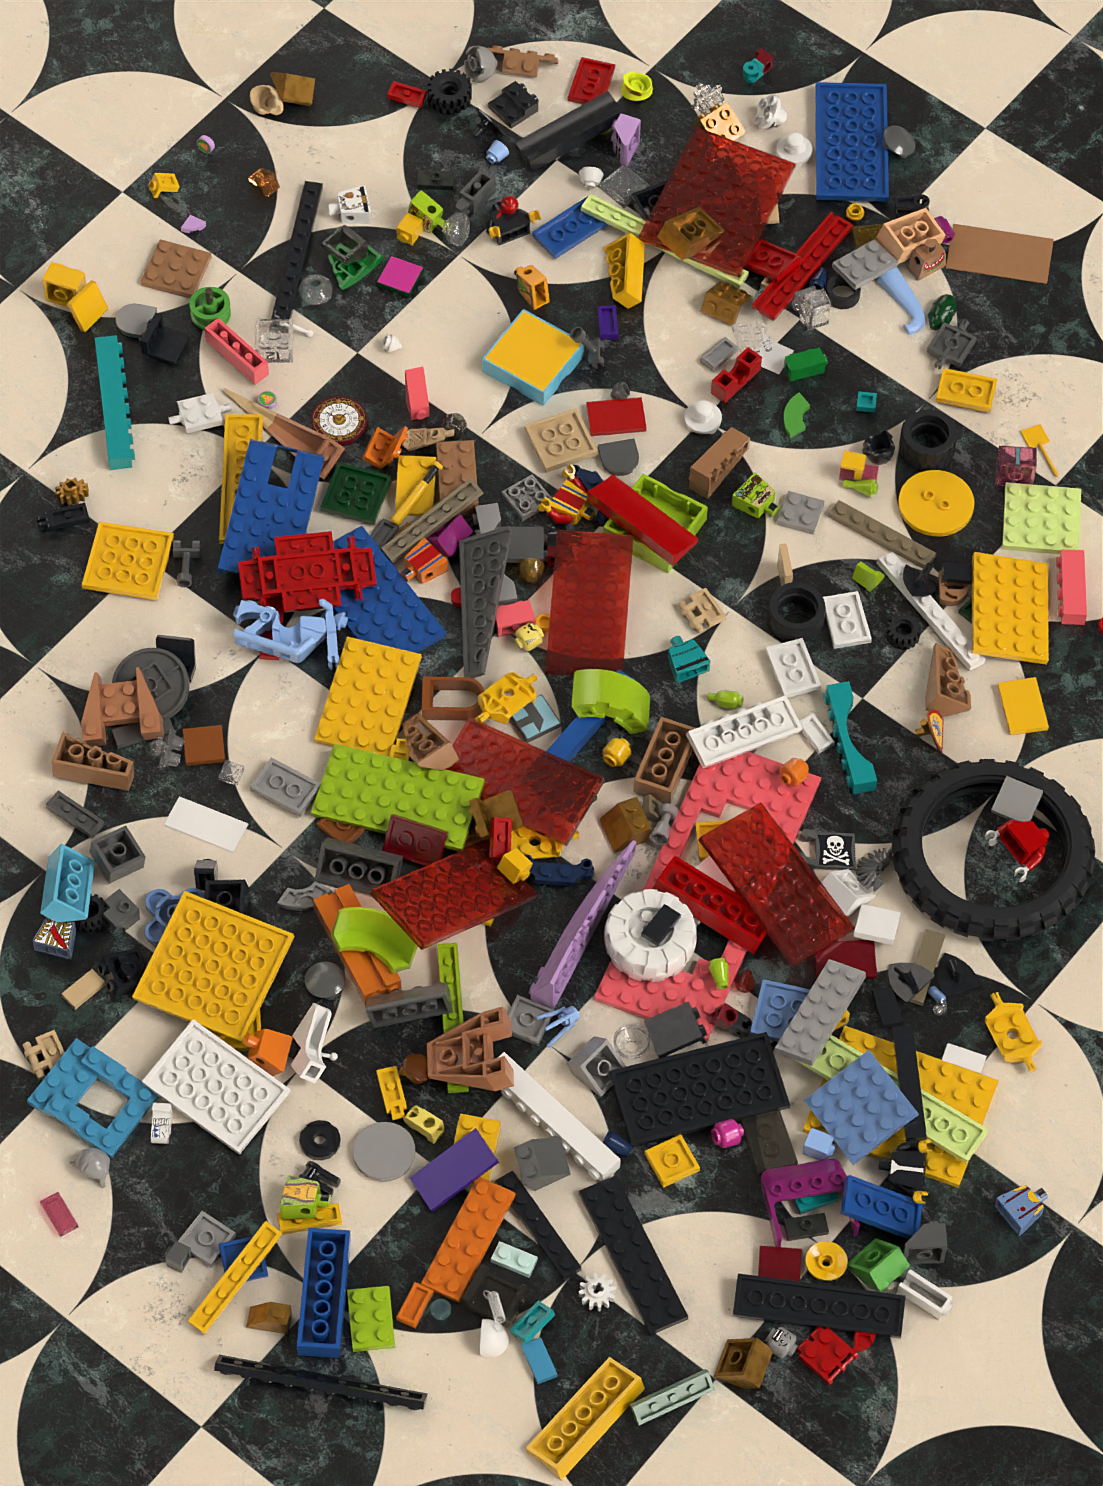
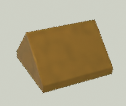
[270,72,315,106]

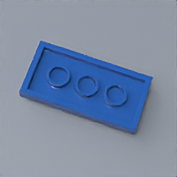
[532,196,609,259]
[841,1175,922,1239]

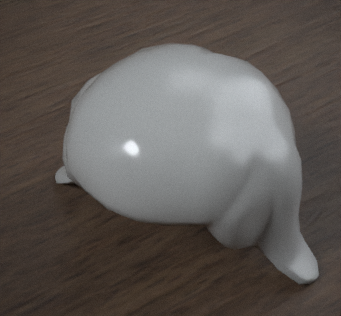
[69,1147,110,1188]

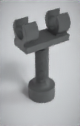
[570,326,605,369]
[173,540,200,587]

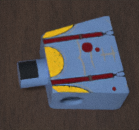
[995,1185,1048,1236]

